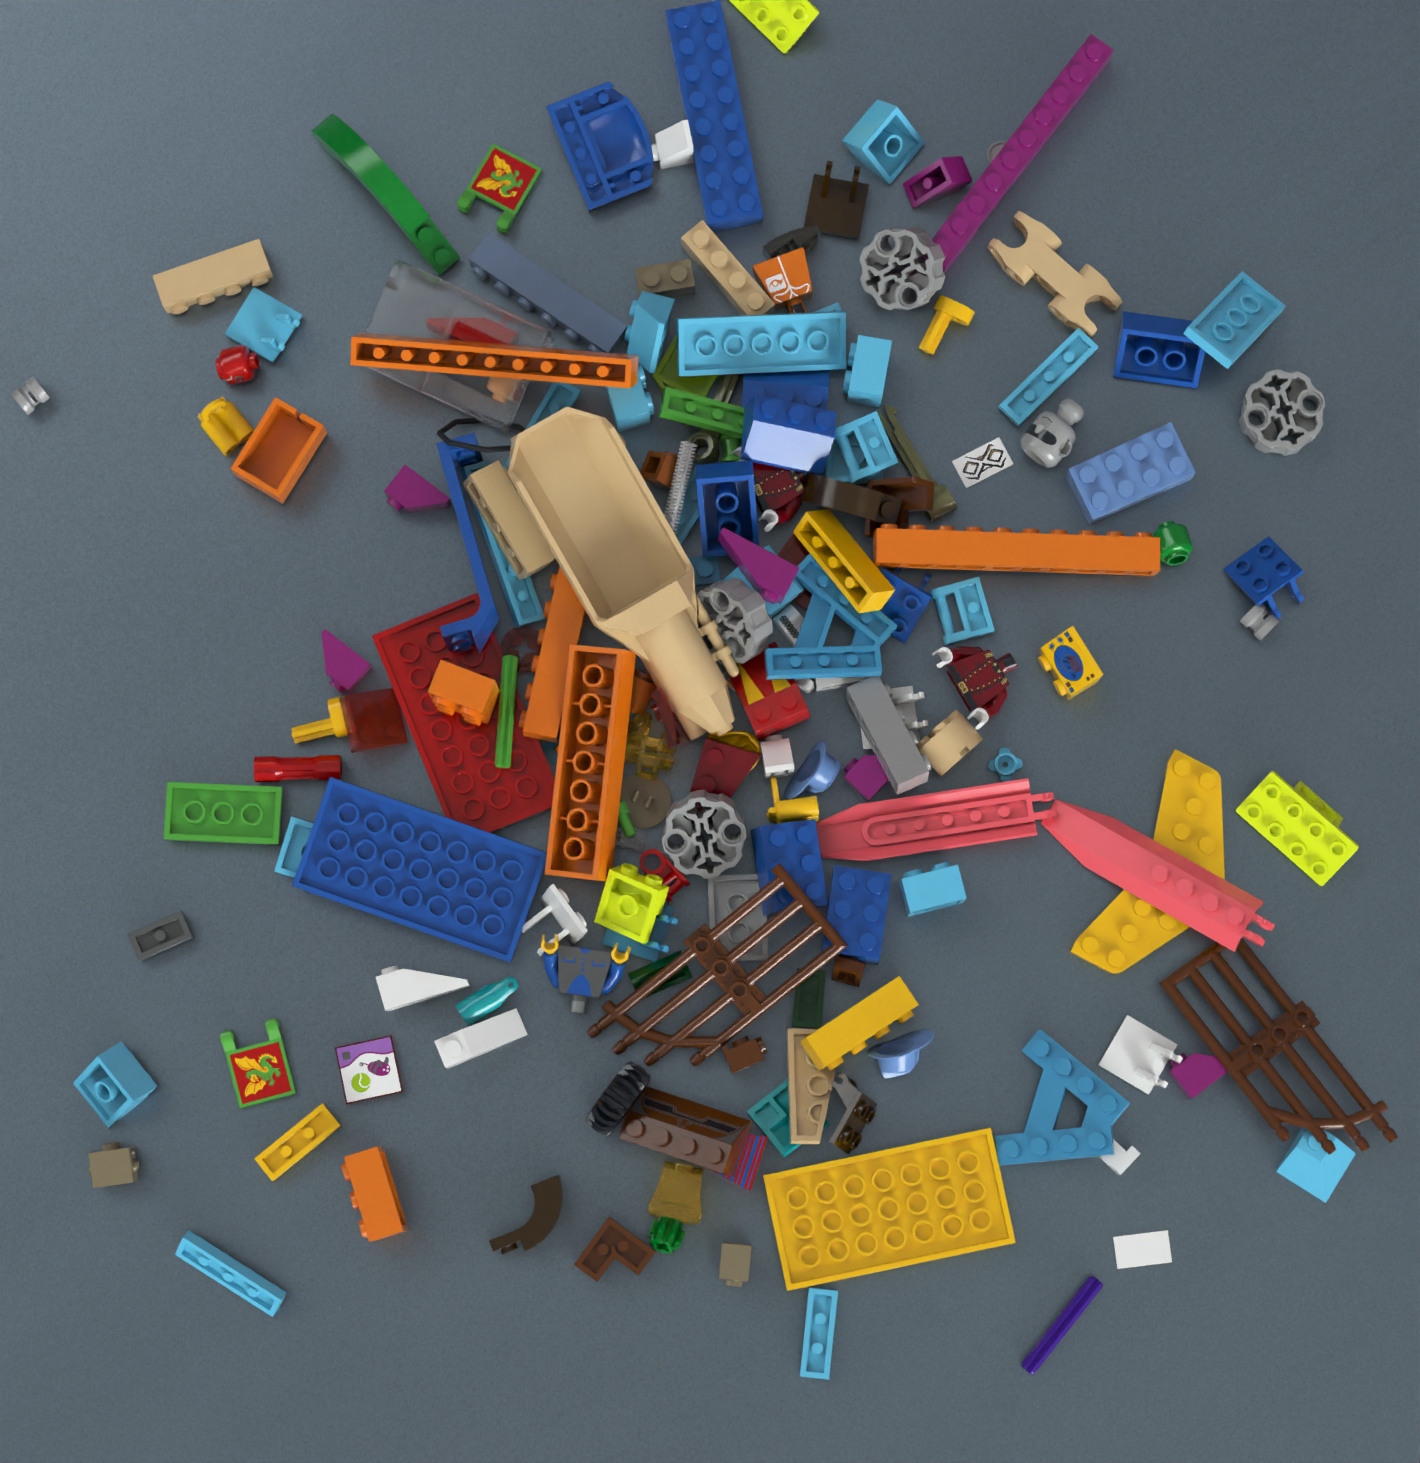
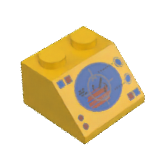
[1038,626,1104,700]

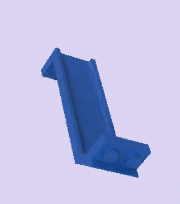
[436,432,499,654]

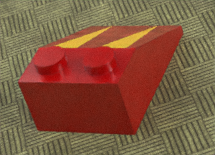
[725,641,811,741]

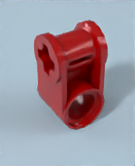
[639,849,691,903]

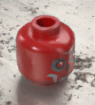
[215,345,260,384]

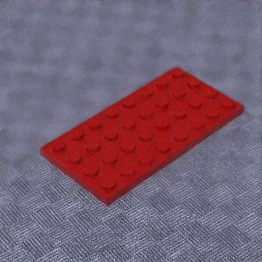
[372,593,555,833]

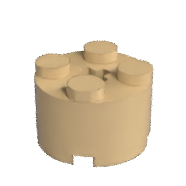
[916,709,983,776]

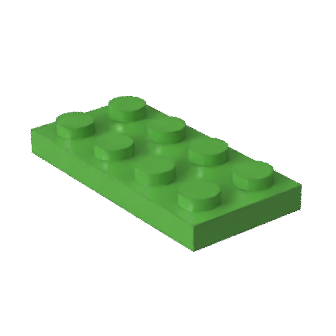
[164,782,283,845]

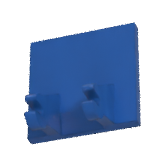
[1224,536,1304,618]
[880,567,933,643]

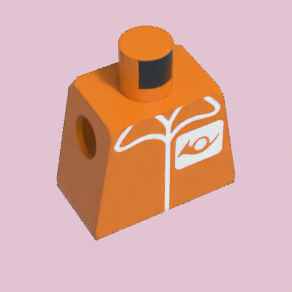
[752,247,812,313]

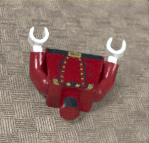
[731,447,809,532]
[932,646,1017,730]

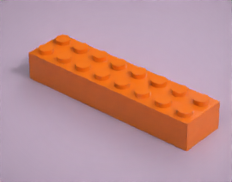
[544,644,636,881]

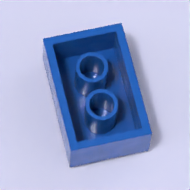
[695,460,759,557]
[750,819,828,915]
[821,866,891,965]

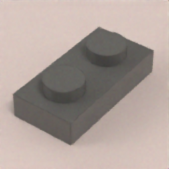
[128,911,194,961]

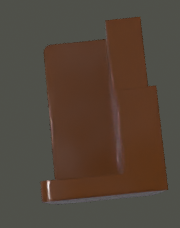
[864,477,934,538]
[574,1216,656,1282]

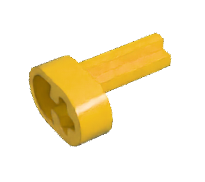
[918,295,975,355]
[291,696,352,744]

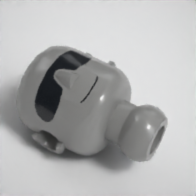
[1021,398,1084,468]

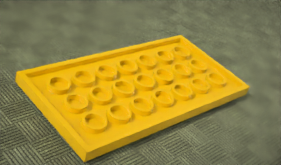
[763,1128,1016,1291]

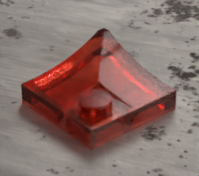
[650,687,691,750]

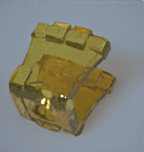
[648,1161,704,1224]

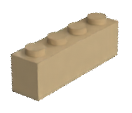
[681,220,775,315]
[152,239,274,314]
[463,460,556,581]

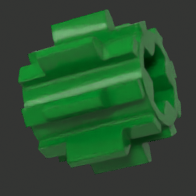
[647,1215,686,1254]

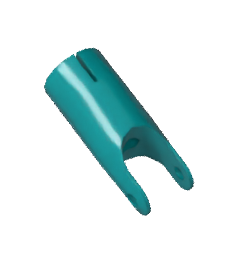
[455,977,518,1027]

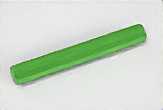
[495,655,518,768]

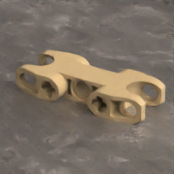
[987,211,1123,339]

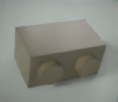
[635,259,695,298]
[719,1242,752,1287]

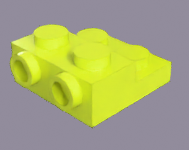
[594,863,669,944]

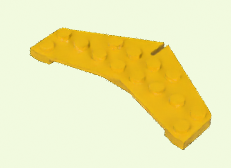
[1070,749,1225,974]

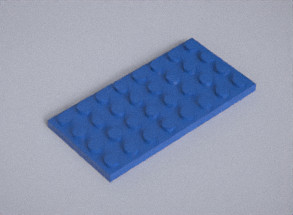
[292,776,547,962]

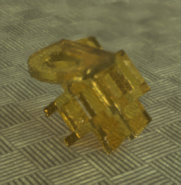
[624,712,677,781]

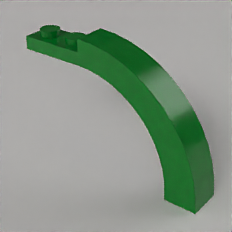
[311,114,461,276]

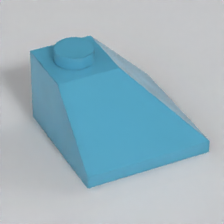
[1275,1128,1356,1203]

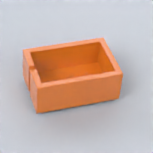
[230,397,328,504]
[428,660,500,726]
[341,1146,408,1242]

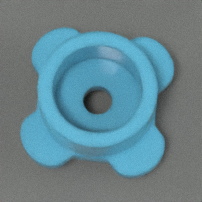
[988,748,1023,782]

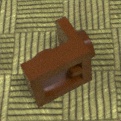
[831,956,866,987]

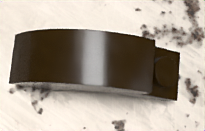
[802,473,903,524]
[489,1175,563,1254]

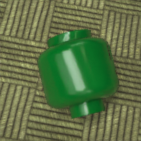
[1152,521,1193,565]

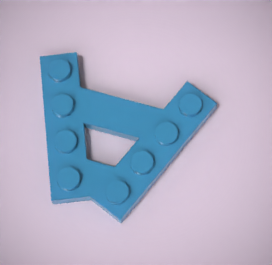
[764,554,897,680]
[995,1029,1130,1166]

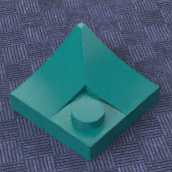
[747,1079,830,1158]

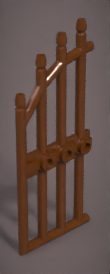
[587,863,849,1066]
[1159,929,1398,1155]

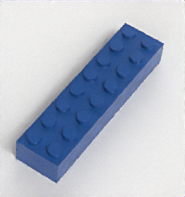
[665,0,763,232]

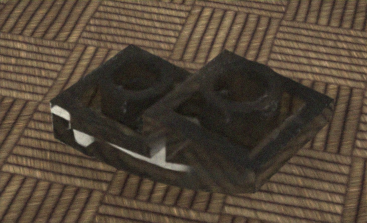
[763,225,821,260]

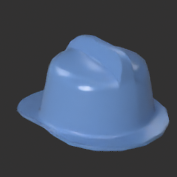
[783,741,841,800]
[867,1030,934,1078]

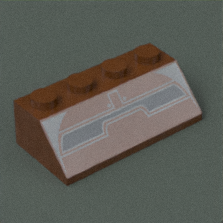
[619,1086,753,1177]

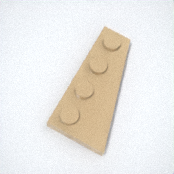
[786,1028,836,1144]

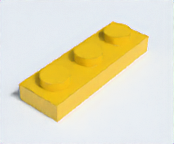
[254,1103,341,1181]

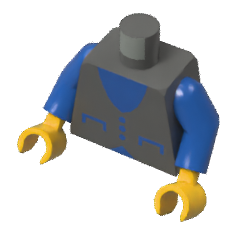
[541,934,631,1014]

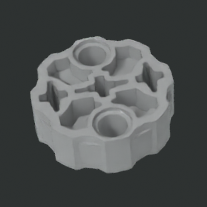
[859,226,945,311]
[1239,369,1326,456]
[697,578,773,664]
[662,790,747,879]

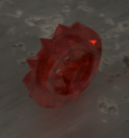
[500,626,542,672]

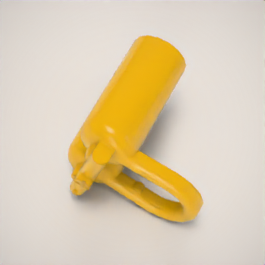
[197,396,254,456]
[766,776,819,824]

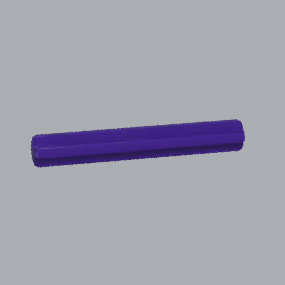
[1021,1276,1103,1374]

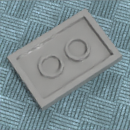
[708,874,768,962]

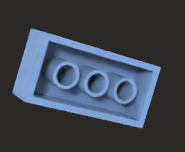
[1065,422,1196,526]

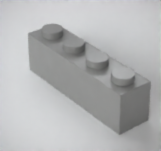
[846,676,931,795]

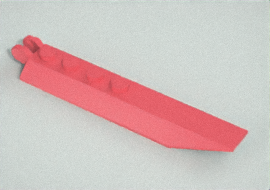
[816,778,1057,861]
[1041,799,1275,952]

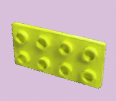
[729,0,820,53]
[1236,771,1359,886]

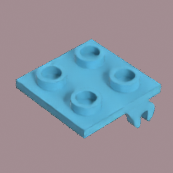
[225,287,302,363]

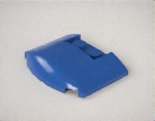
[546,81,653,211]

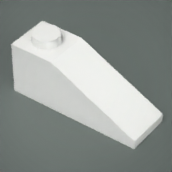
[376,965,471,1011]
[434,1008,528,1069]

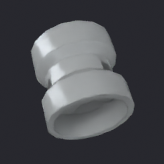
[10,376,50,415]
[1240,604,1280,641]

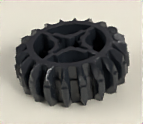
[586,1061,650,1136]

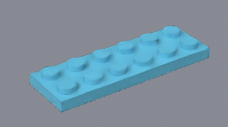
[676,311,846,376]

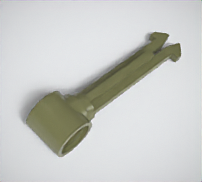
[687,374,740,465]
[876,405,957,523]

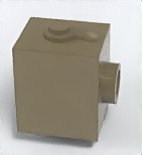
[88,1142,139,1188]

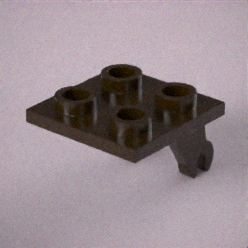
[803,161,869,239]
[829,1072,877,1154]

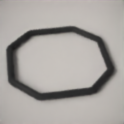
[437,417,526,453]

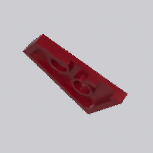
[684,737,762,826]

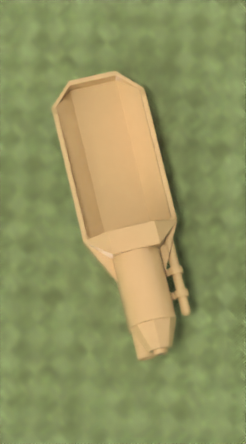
[508,407,739,741]

